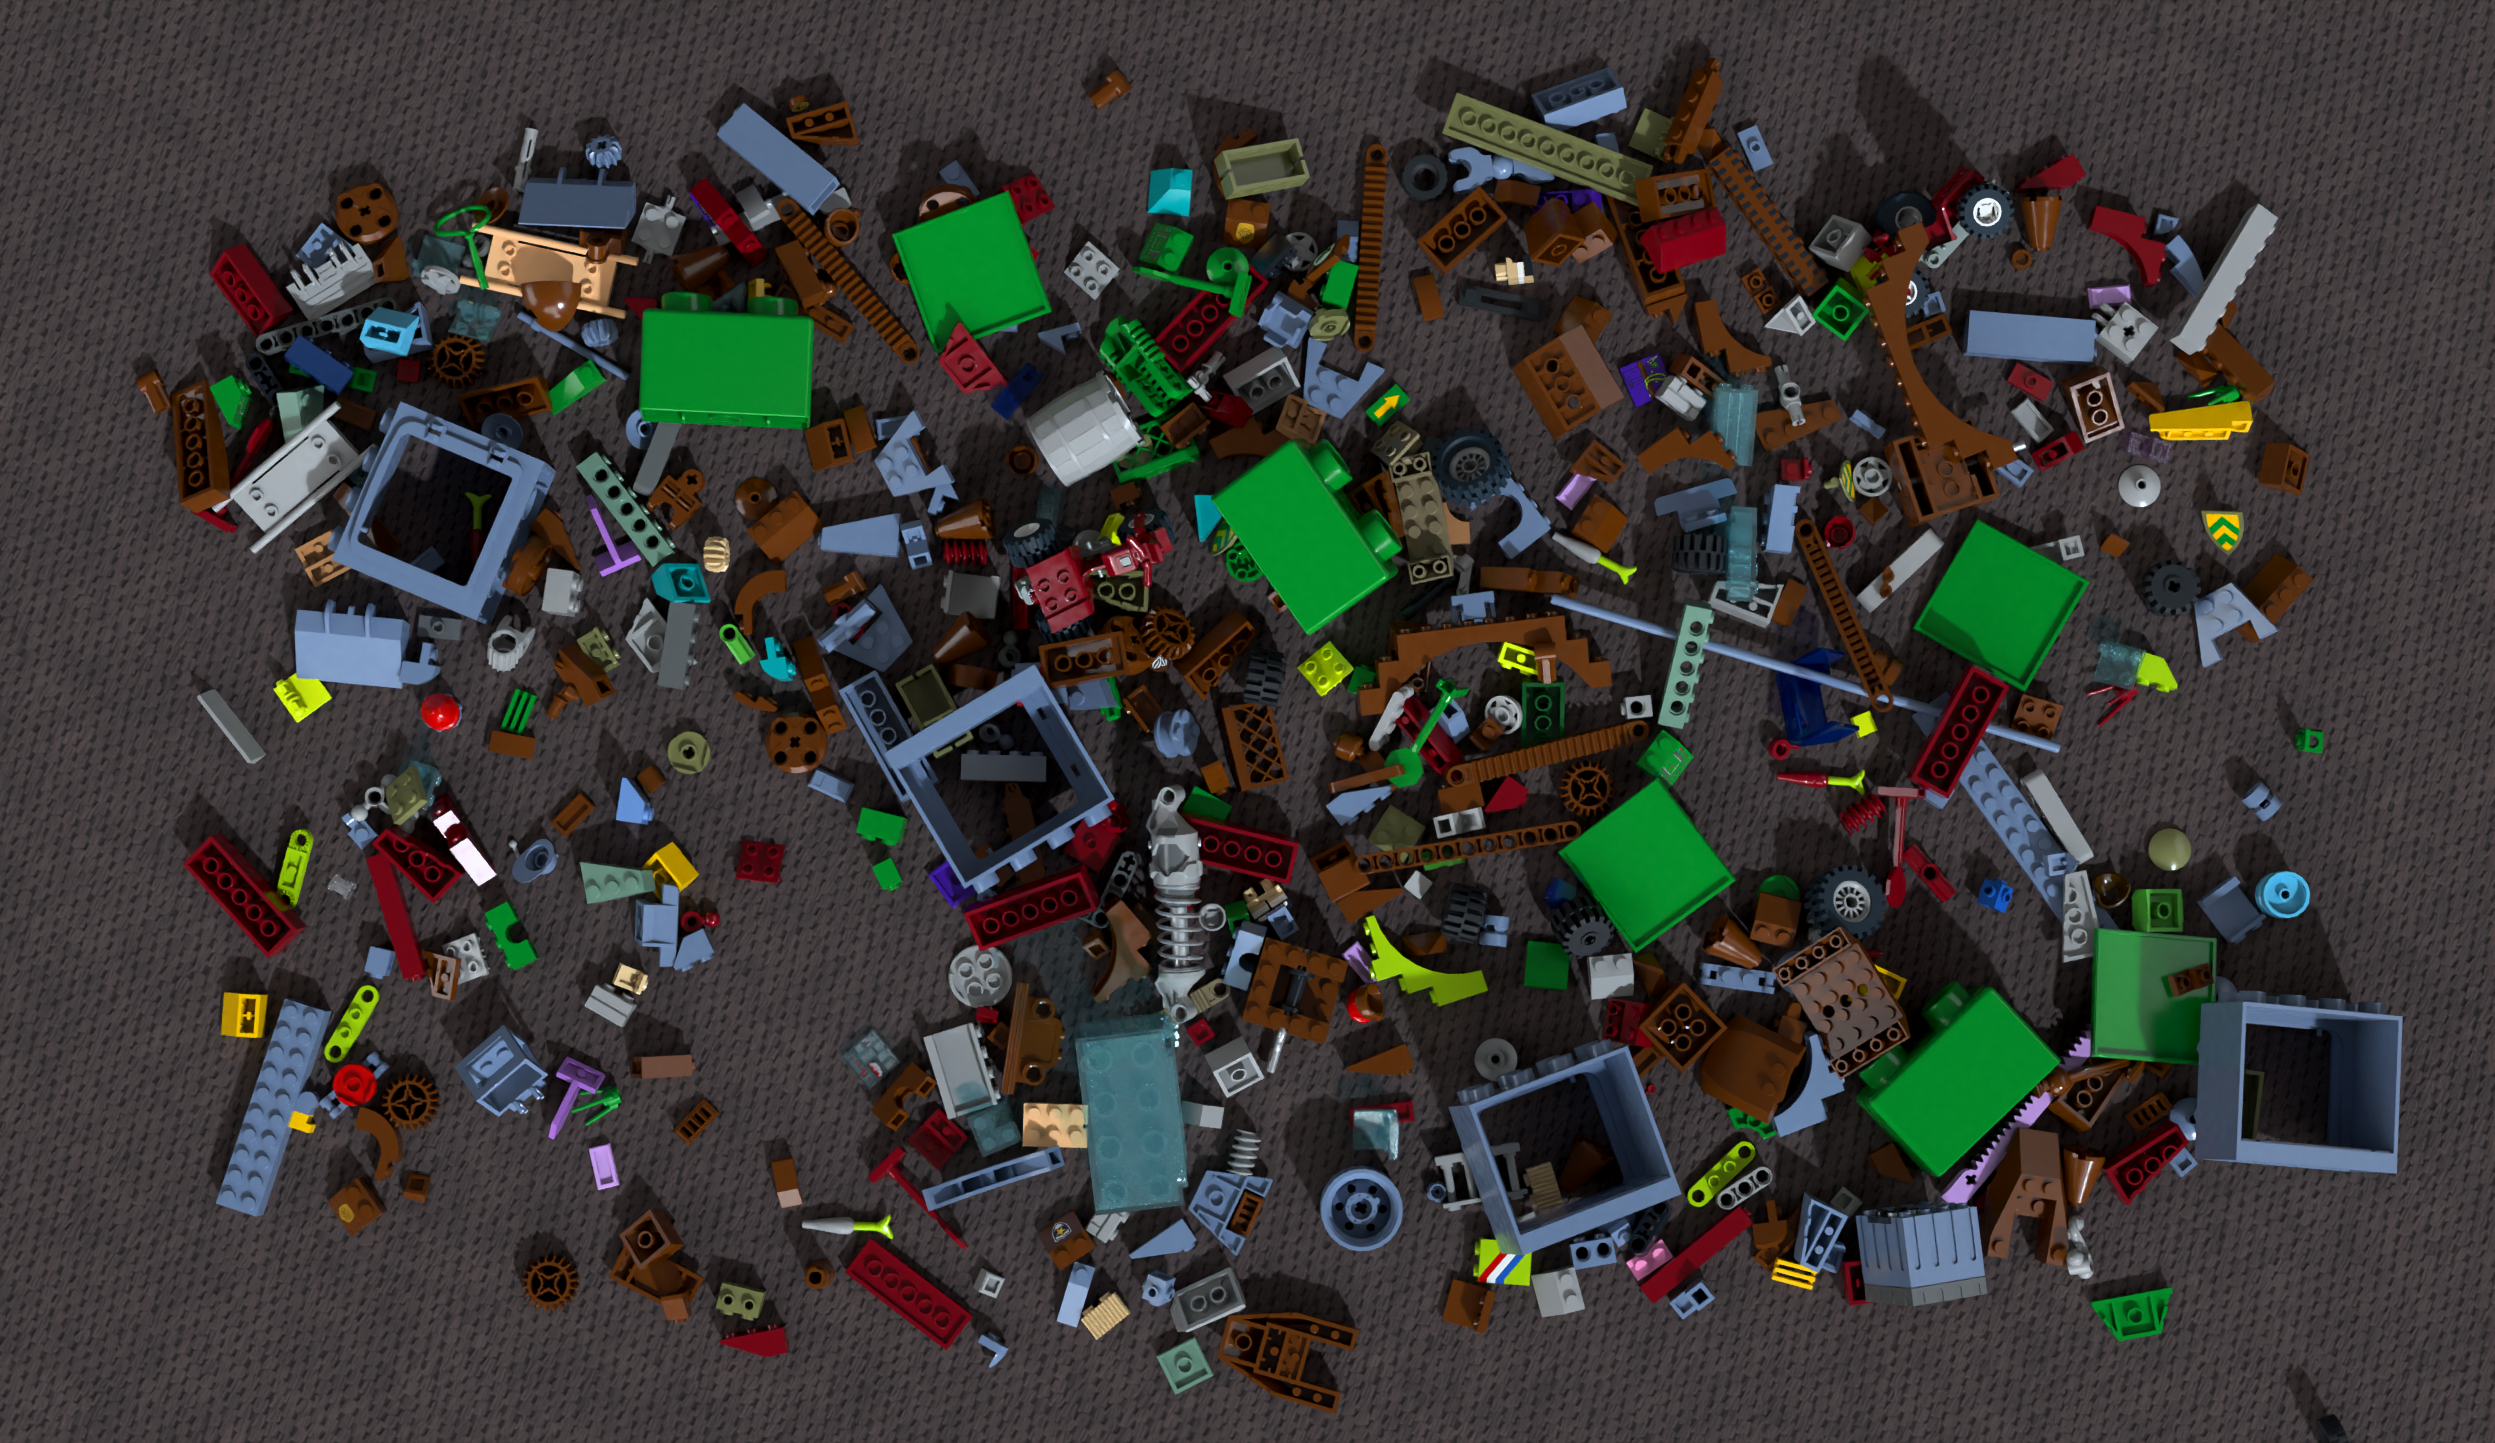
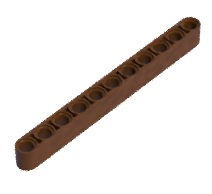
[1352,821,1581,875]

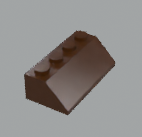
[1417,186,1508,277]
[2234,554,2314,644]

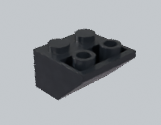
[1248,232,1297,282]

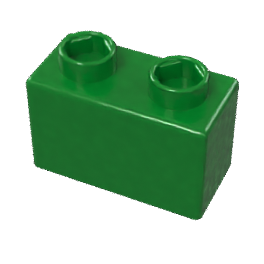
[639,292,814,429]
[1211,438,1402,635]
[1856,981,2061,1177]

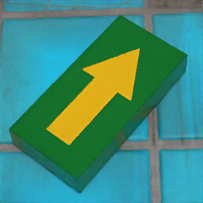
[1365,384,1410,428]

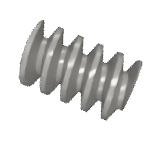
[1226,1129,1261,1176]

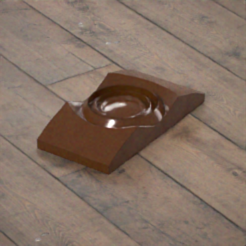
[608,1246,704,1305]

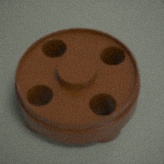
[335,183,399,245]
[919,184,978,223]
[502,535,553,597]
[1098,614,1157,675]
[766,712,828,774]

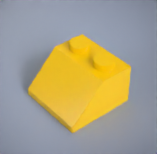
[642,842,699,901]

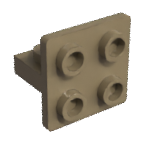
[1370,421,1424,469]

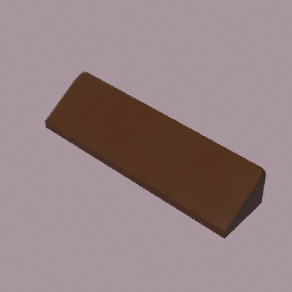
[333,481,403,556]

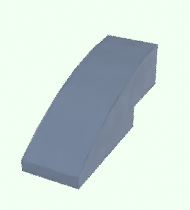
[2164,235,2204,298]

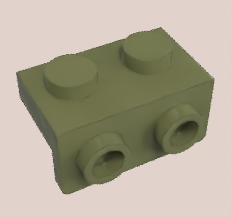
[577,626,621,673]

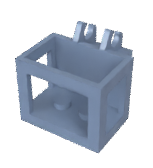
[454,1025,548,1117]

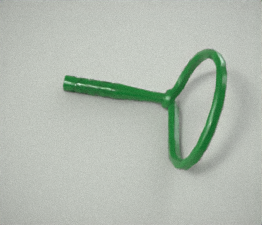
[433,205,492,290]

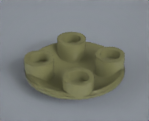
[2148,828,2191,871]

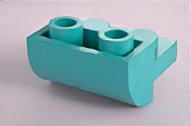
[760,637,796,681]

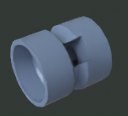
[2241,781,2283,822]
[1479,915,1509,947]

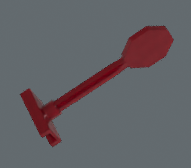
[191,418,274,533]
[1878,786,1926,907]
[867,1147,969,1249]

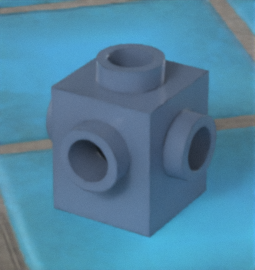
[1142,1270,1176,1306]

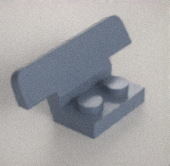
[1654,478,1737,532]
[634,883,680,967]

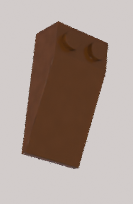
[1634,168,1716,223]
[1039,631,1129,690]
[2047,1056,2132,1134]

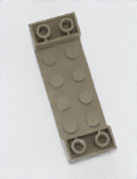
[1388,452,1453,585]

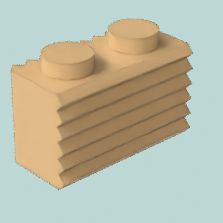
[1523,1162,1563,1211]
[1081,1291,1131,1340]

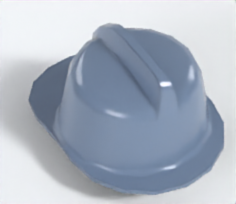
[512,839,558,883]

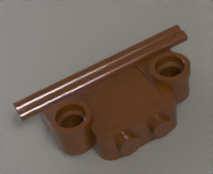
[1000,982,1066,1095]

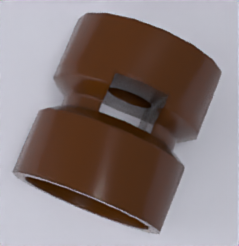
[1874,649,1903,687]

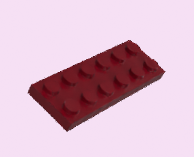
[845,1237,973,1351]

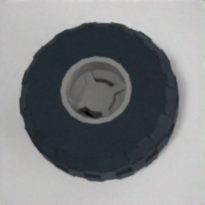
[1873,190,1936,243]

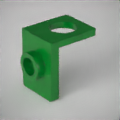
[2295,728,2324,753]

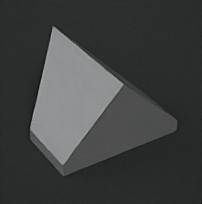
[1764,294,1816,336]

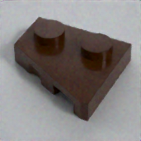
[1569,440,1627,483]
[422,950,461,1001]

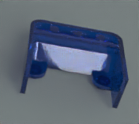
[1776,647,1860,747]

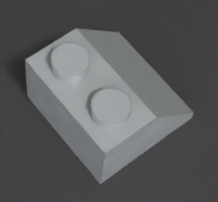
[1587,953,1634,1000]
[1204,1036,1264,1098]
[1531,1265,1585,1317]

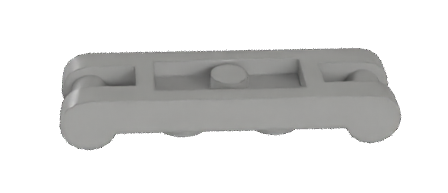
[1368,684,1414,751]

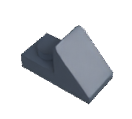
[1337,220,1359,263]
[1038,322,1082,355]
[927,483,960,516]

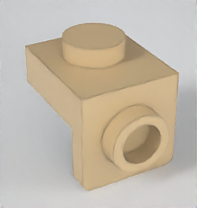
[611,963,648,995]

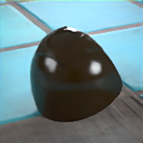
[2092,872,2131,909]

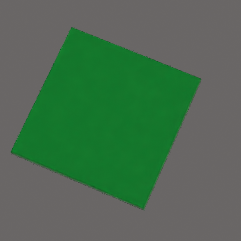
[892,191,1052,354]
[1913,519,2090,692]
[1558,777,1736,953]
[2090,928,2217,1065]

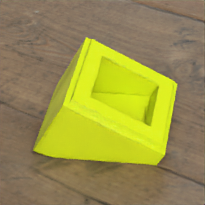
[1850,711,1877,738]

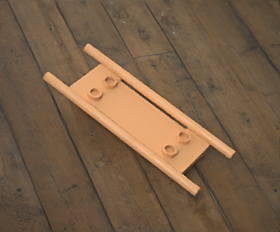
[460,222,639,319]

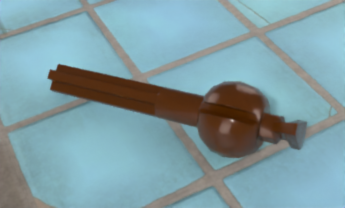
[2032,1058,2131,1099]

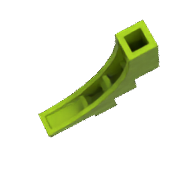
[1362,915,1488,1006]

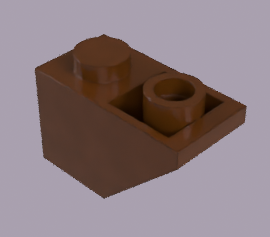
[372,236,409,283]
[1867,1142,1913,1183]

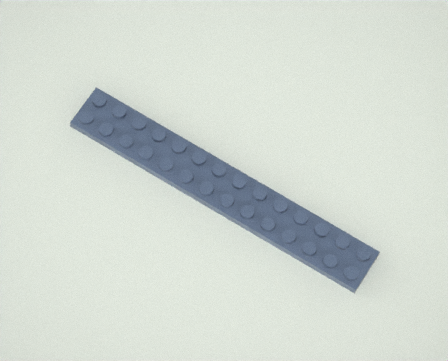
[1911,691,2120,930]

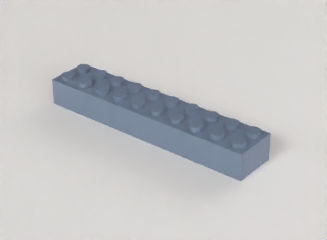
[216,998,332,1217]

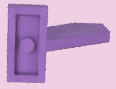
[586,494,641,577]
[548,1056,605,1140]

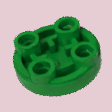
[1226,541,1263,582]

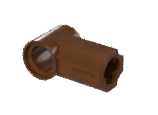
[1088,70,1132,110]
[135,368,172,414]
[822,570,868,607]
[1534,642,1557,684]

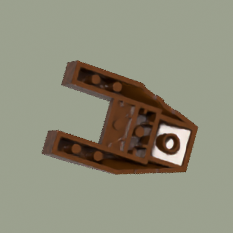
[1980,1127,2069,1267]
[1217,1312,1359,1414]

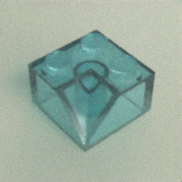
[967,1100,1023,1158]

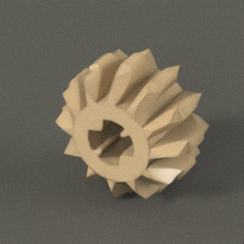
[703,536,730,572]

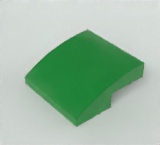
[1182,786,1232,821]
[1524,941,1570,991]

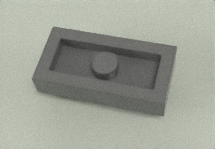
[417,615,463,641]

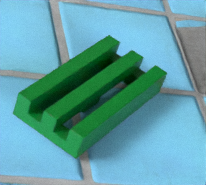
[501,688,537,736]

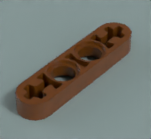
[1327,764,1406,794]

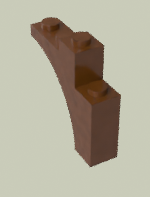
[1209,417,1291,462]
[1090,895,1153,1004]

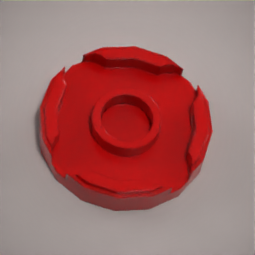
[333,1063,377,1106]

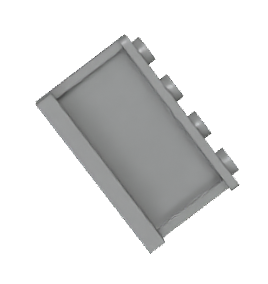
[923,1022,1001,1119]

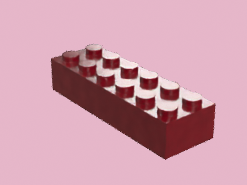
[1154,263,1269,376]
[1906,666,2010,799]
[1177,809,1300,884]
[183,833,307,958]
[963,864,1101,951]

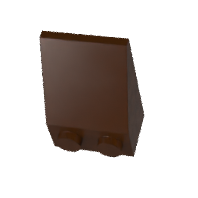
[2061,365,2125,443]

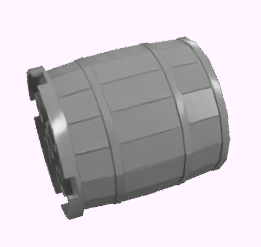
[1026,370,1146,487]

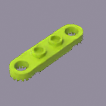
[277,829,314,909]
[324,985,380,1063]
[1687,1141,1755,1207]

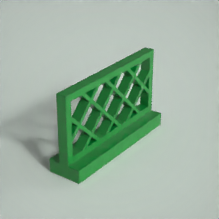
[1112,411,1200,486]

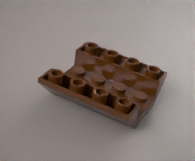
[1512,324,1625,441]

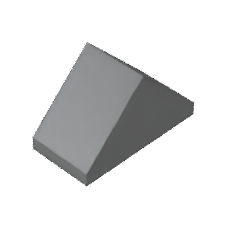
[1179,1100,1224,1129]

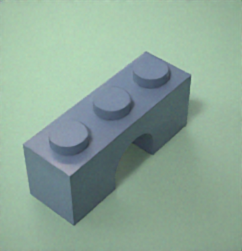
[1221,920,1267,991]

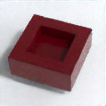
[397,359,422,383]
[976,1006,999,1026]
[1186,1018,1215,1047]

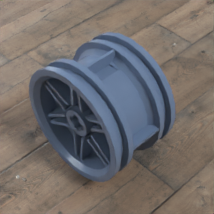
[1320,1165,1403,1251]

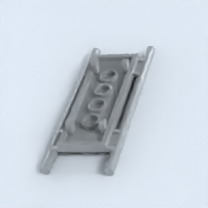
[212,401,380,554]

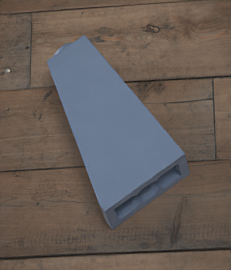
[818,513,902,558]

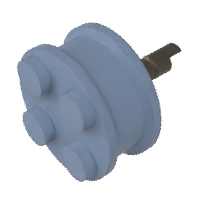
[1141,709,1200,758]

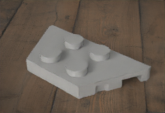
[626,598,698,673]

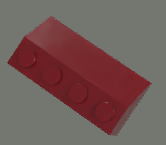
[1640,207,1726,274]
[209,244,293,339]

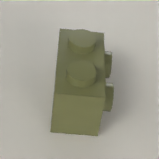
[716,1281,766,1320]

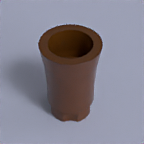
[804,1259,835,1289]

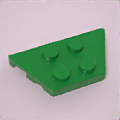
[2089,1287,2173,1341]

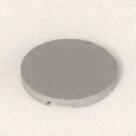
[949,945,1013,1008]

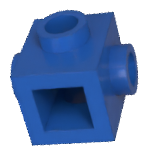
[1977,878,2013,913]

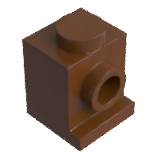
[1109,482,1143,512]

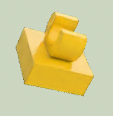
[748,278,771,300]

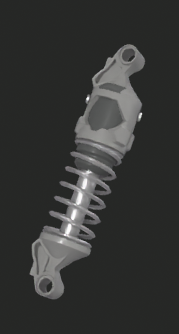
[1146,784,1205,1023]

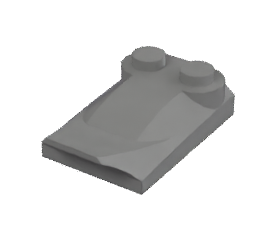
[1170,1267,1246,1332]

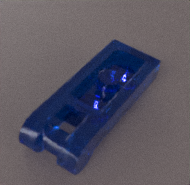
[991,362,1045,421]

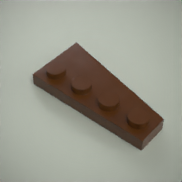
[1748,399,1843,453]

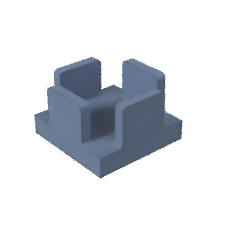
[1258,291,1315,349]
[1449,591,1496,625]

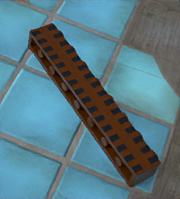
[1707,147,1829,300]

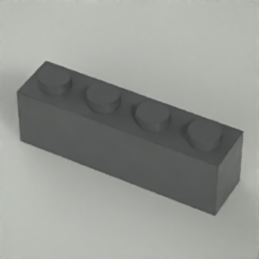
[657,601,701,690]

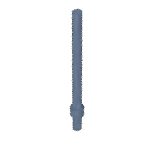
[517,311,631,381]

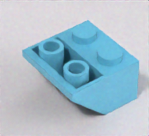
[360,307,419,357]

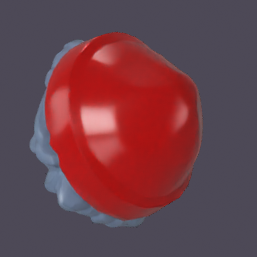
[421,693,462,732]

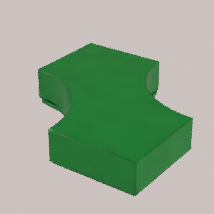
[1726,1107,1775,1140]

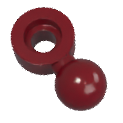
[1768,733,1804,760]
[681,910,720,933]

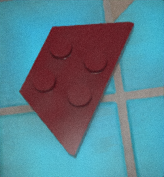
[938,320,1009,394]

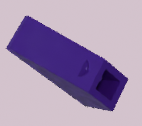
[1533,189,1601,214]

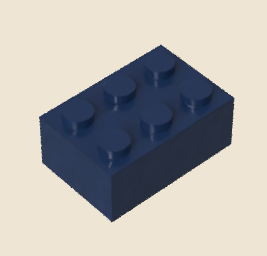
[284,335,354,397]

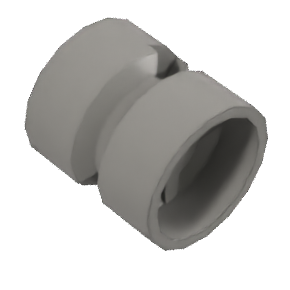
[1199,904,1226,931]

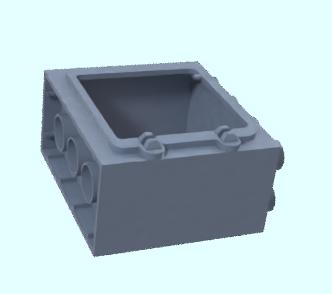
[328,401,557,626]
[884,664,1114,894]
[2194,991,2403,1174]
[1448,1038,1681,1255]

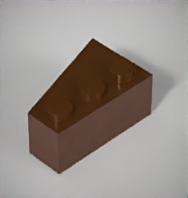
[786,101,861,147]
[1348,470,1405,539]

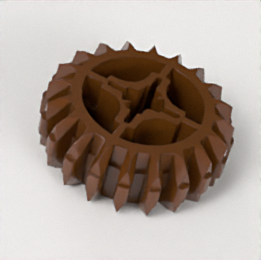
[428,332,486,389]
[1139,605,1196,661]
[1559,760,1617,817]
[382,1073,441,1131]
[521,1253,580,1312]

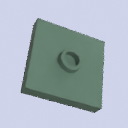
[1156,1336,1214,1395]

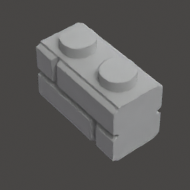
[1655,375,1706,421]
[585,982,637,1027]
[1085,1192,1131,1243]

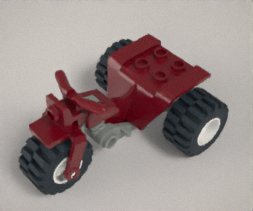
[1862,165,2014,318]
[1003,509,1176,644]

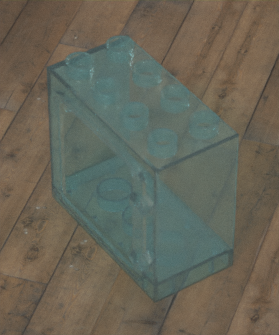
[1075,1012,1189,1216]

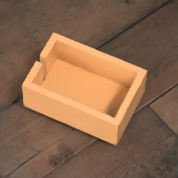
[1023,1102,1089,1148]

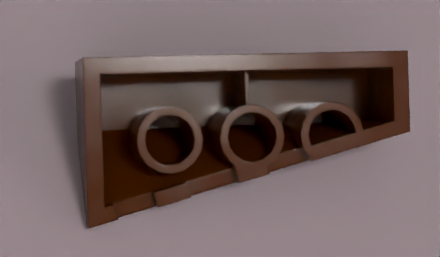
[2199,322,2275,404]
[1172,609,1257,701]

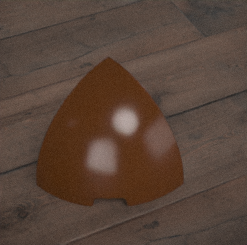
[521,281,582,333]

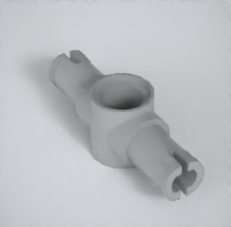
[1774,365,1805,426]

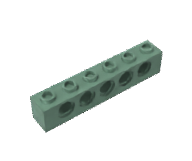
[576,452,676,568]
[1657,599,1715,729]

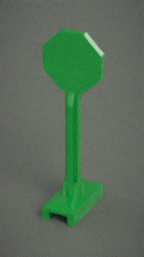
[1132,267,1252,318]
[1384,677,1470,788]

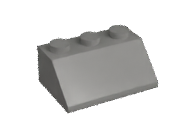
[1223,346,1301,416]

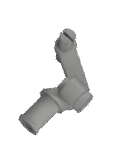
[1186,351,1226,402]
[1453,554,1474,596]

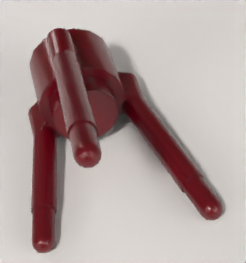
[2086,680,2138,727]

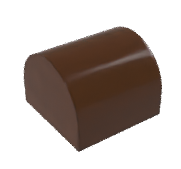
[637,765,667,795]

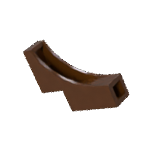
[1692,299,1772,378]
[1637,427,1738,474]
[1479,566,1579,598]
[793,635,848,735]

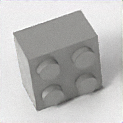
[1808,215,1872,272]
[542,568,583,617]

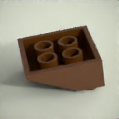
[1638,981,1727,1073]

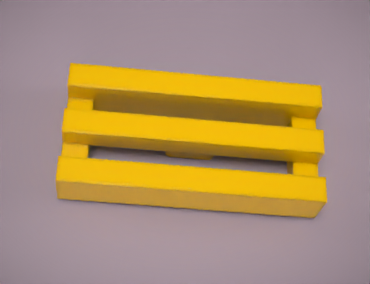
[1770,1257,1817,1290]

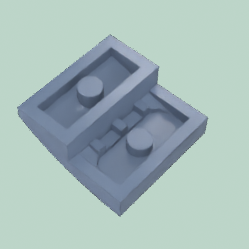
[296,223,353,270]

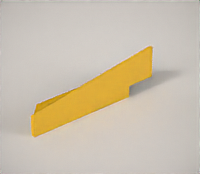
[2149,401,2253,440]

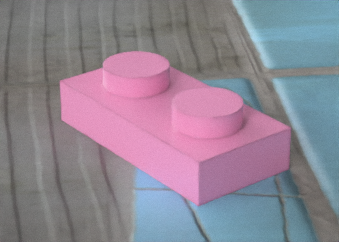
[1626,1239,1673,1281]

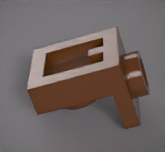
[1469,714,1506,752]

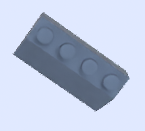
[1531,67,1627,131]

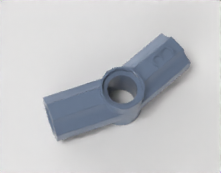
[817,599,877,654]

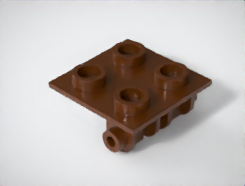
[2010,694,2064,740]

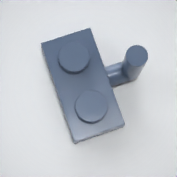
[939,160,981,201]

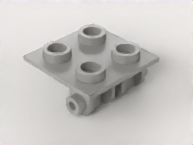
[1064,241,1120,300]
[442,933,490,985]

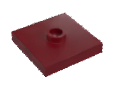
[1063,819,1121,873]

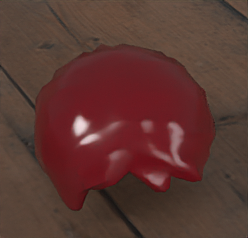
[1824,515,1856,549]
[1099,800,1131,834]

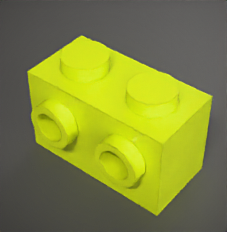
[1496,642,1538,676]

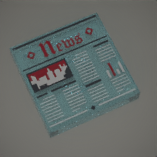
[841,1029,902,1090]

